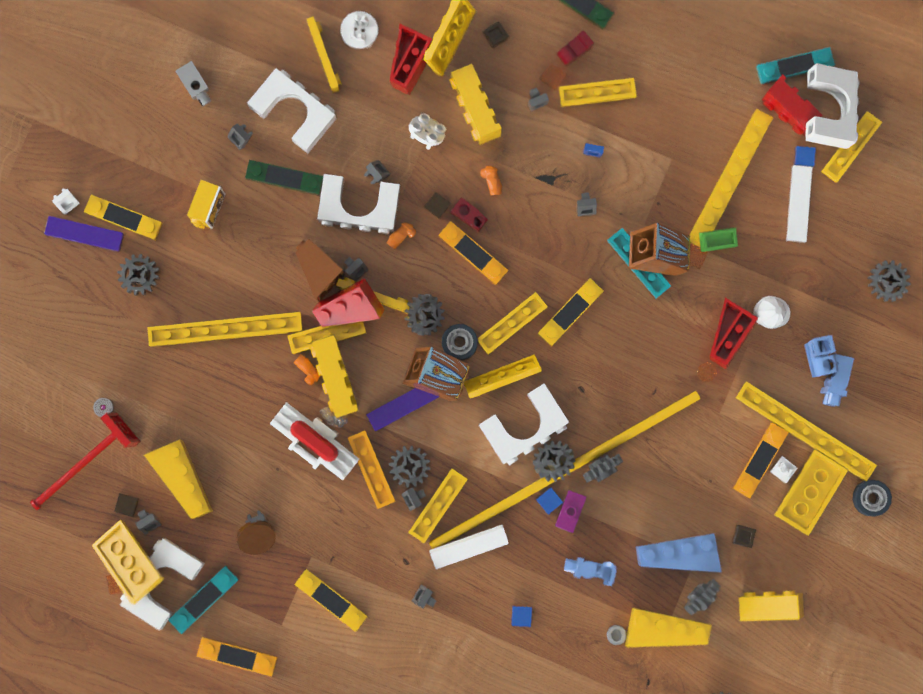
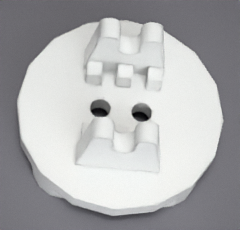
[341,12,378,49]
[409,113,446,149]

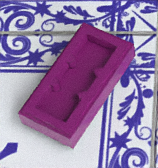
[555,490,586,533]

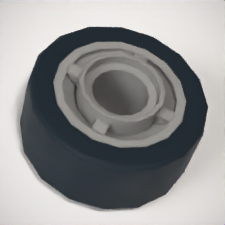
[442,324,478,361]
[852,480,892,517]

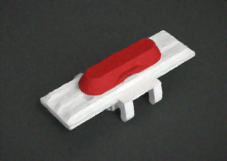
[270,402,359,480]

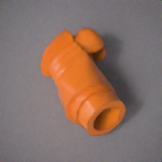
[480,166,503,196]
[386,222,416,249]
[294,354,320,385]

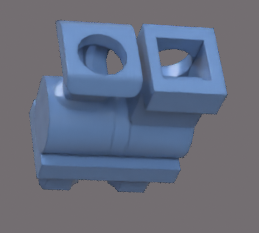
[804,335,839,378]
[820,354,854,407]
[564,557,616,586]

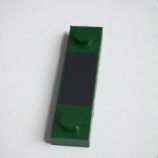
[558,0,614,30]
[245,160,323,196]

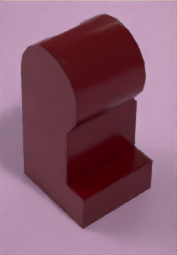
[556,30,594,66]
[449,197,488,232]

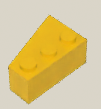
[739,591,804,621]

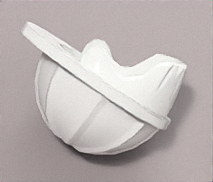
[753,296,790,329]

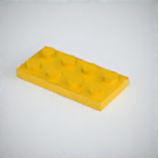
[423,0,476,77]
[774,450,848,536]
[92,520,163,605]

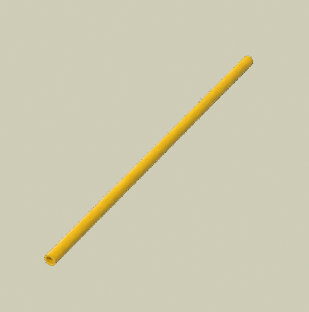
[428,391,700,549]

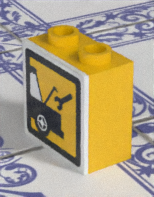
[187,180,225,229]

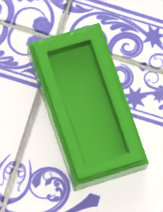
[699,228,738,252]

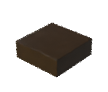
[483,21,509,48]
[424,192,451,219]
[114,493,139,517]
[732,525,756,548]

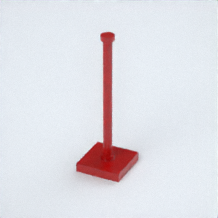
[30,412,141,510]

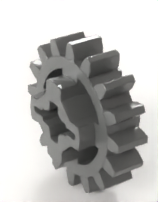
[117,254,160,296]
[867,260,911,302]
[404,294,445,336]
[533,441,576,482]
[389,446,431,488]
[583,454,623,483]
[684,579,721,615]

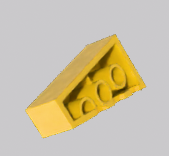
[449,64,502,145]
[310,334,358,418]
[144,440,212,519]
[625,608,711,647]

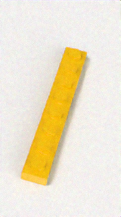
[690,109,773,249]
[147,312,303,347]
[735,381,877,481]

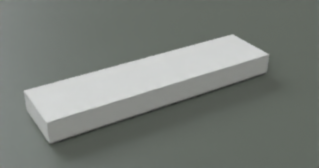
[786,165,812,243]
[429,525,509,569]

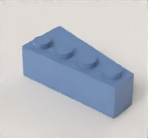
[635,534,721,572]

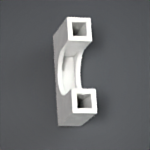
[806,63,859,149]
[247,68,336,153]
[317,174,400,234]
[479,384,569,465]
[120,538,205,630]

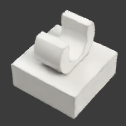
[52,189,80,215]
[770,456,798,483]

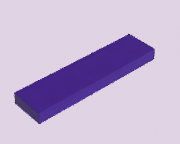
[44,216,124,252]
[366,388,439,432]

